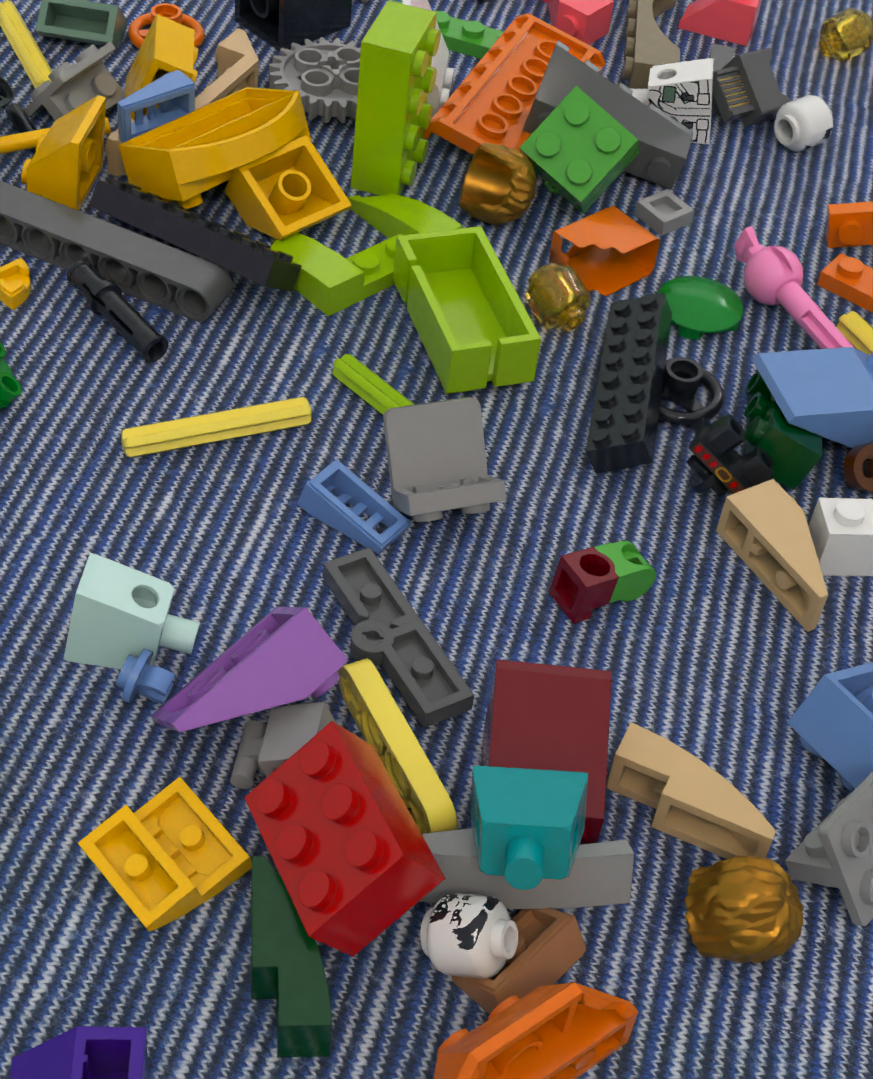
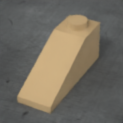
[716,479,828,632]

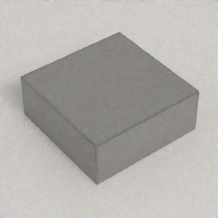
[634,189,695,236]

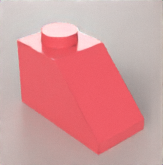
[548,0,614,45]
[678,0,762,46]

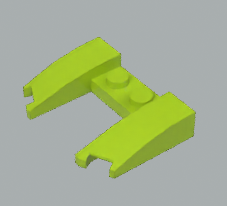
[271,193,463,316]

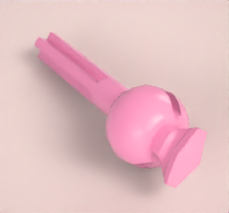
[734,226,854,349]

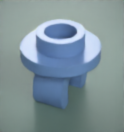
[116,649,175,705]

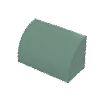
[36,0,127,48]

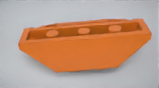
[433,982,639,1079]

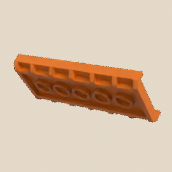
[424,13,605,155]

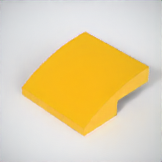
[78,776,252,932]

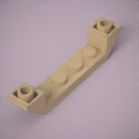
[105,28,259,176]

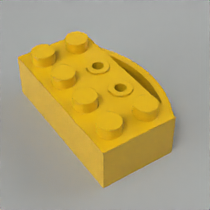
[118,87,311,209]

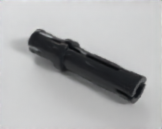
[67,260,168,362]

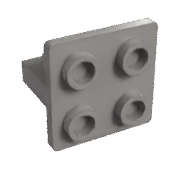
[24,42,125,120]
[785,771,873,926]

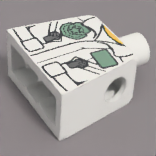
[630,58,714,144]

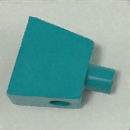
[471,765,588,890]

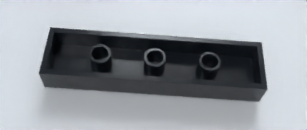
[89,178,302,292]
[586,292,672,473]

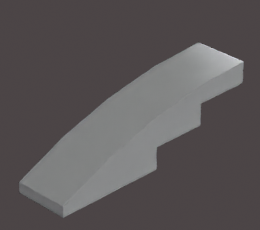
[420,828,634,909]

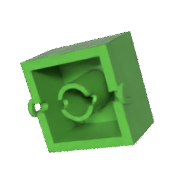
[519,85,639,214]

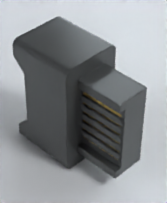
[712,48,791,127]

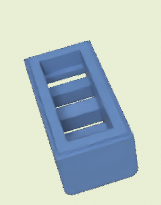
[117,70,195,143]
[297,459,412,555]

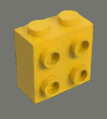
[125,14,199,120]

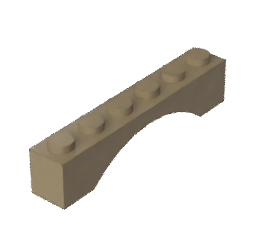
[622,0,680,89]

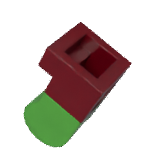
[549,541,656,624]

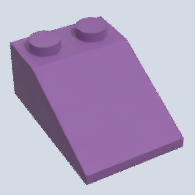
[151,607,349,732]

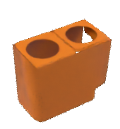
[549,205,660,296]

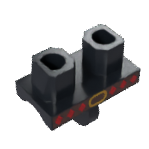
[687,414,775,496]

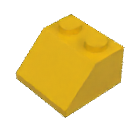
[21,95,106,211]
[224,135,352,241]

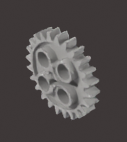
[269,37,361,123]

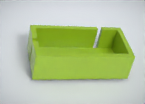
[351,0,441,195]
[393,226,541,394]

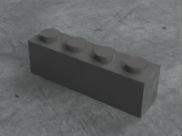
[522,40,693,190]

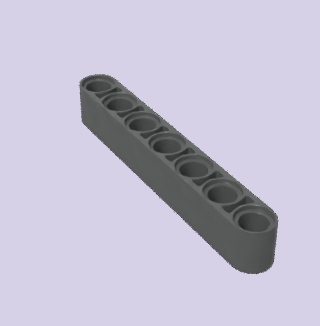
[0,180,233,322]

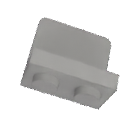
[383,397,506,522]

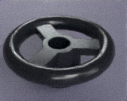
[659,357,724,425]

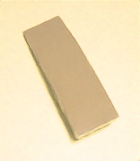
[606,722,776,859]

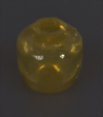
[819,8,873,62]
[525,263,591,331]

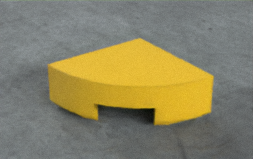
[0,258,31,310]

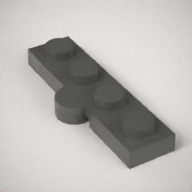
[322,547,474,728]

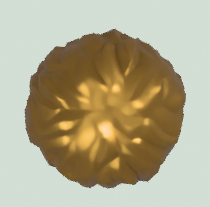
[459,143,537,226]
[684,856,804,964]

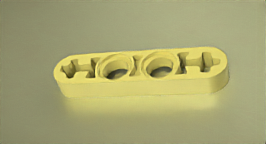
[338,658,458,834]

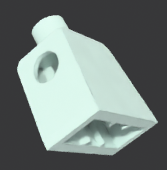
[63,553,200,669]

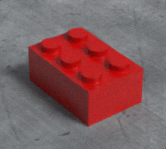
[244,721,446,957]

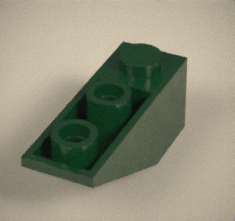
[744,370,823,490]

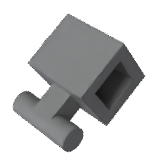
[230,702,336,789]

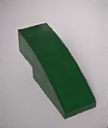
[251,856,332,1058]

